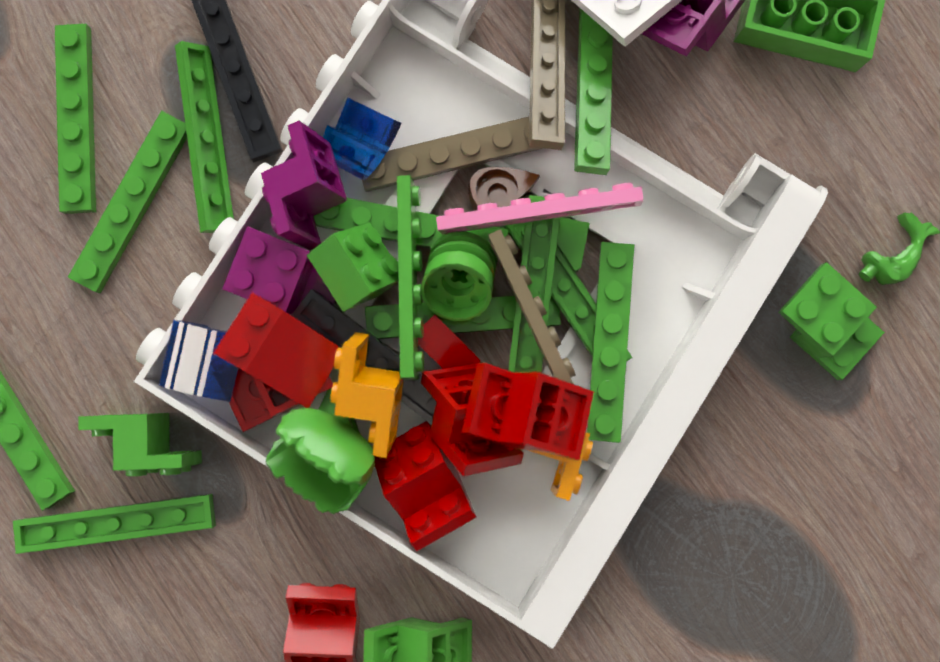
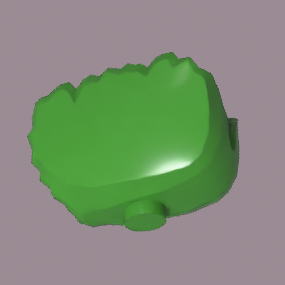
[265,407,375,514]

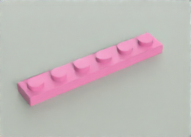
[436,183,643,235]

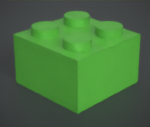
[307,222,399,313]

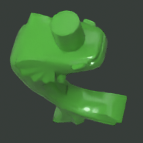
[859,212,940,285]

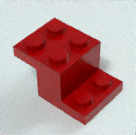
[421,363,524,477]
[462,363,594,461]
[214,364,333,432]
[375,421,477,551]
[283,583,360,662]

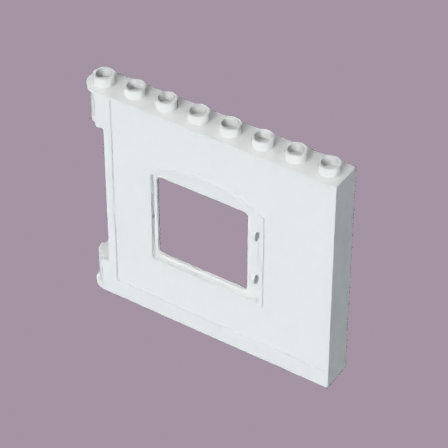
[134,0,828,649]

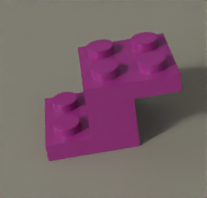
[642,0,745,57]
[261,120,348,250]
[222,226,337,315]

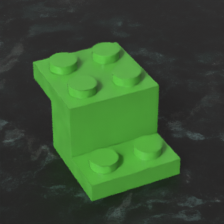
[778,262,885,380]
[78,413,202,476]
[364,617,472,662]

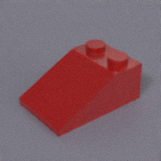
[214,292,340,408]

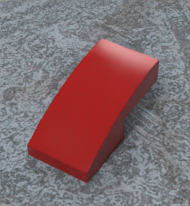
[418,314,481,369]

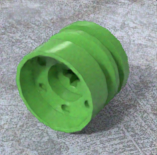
[420,231,497,321]

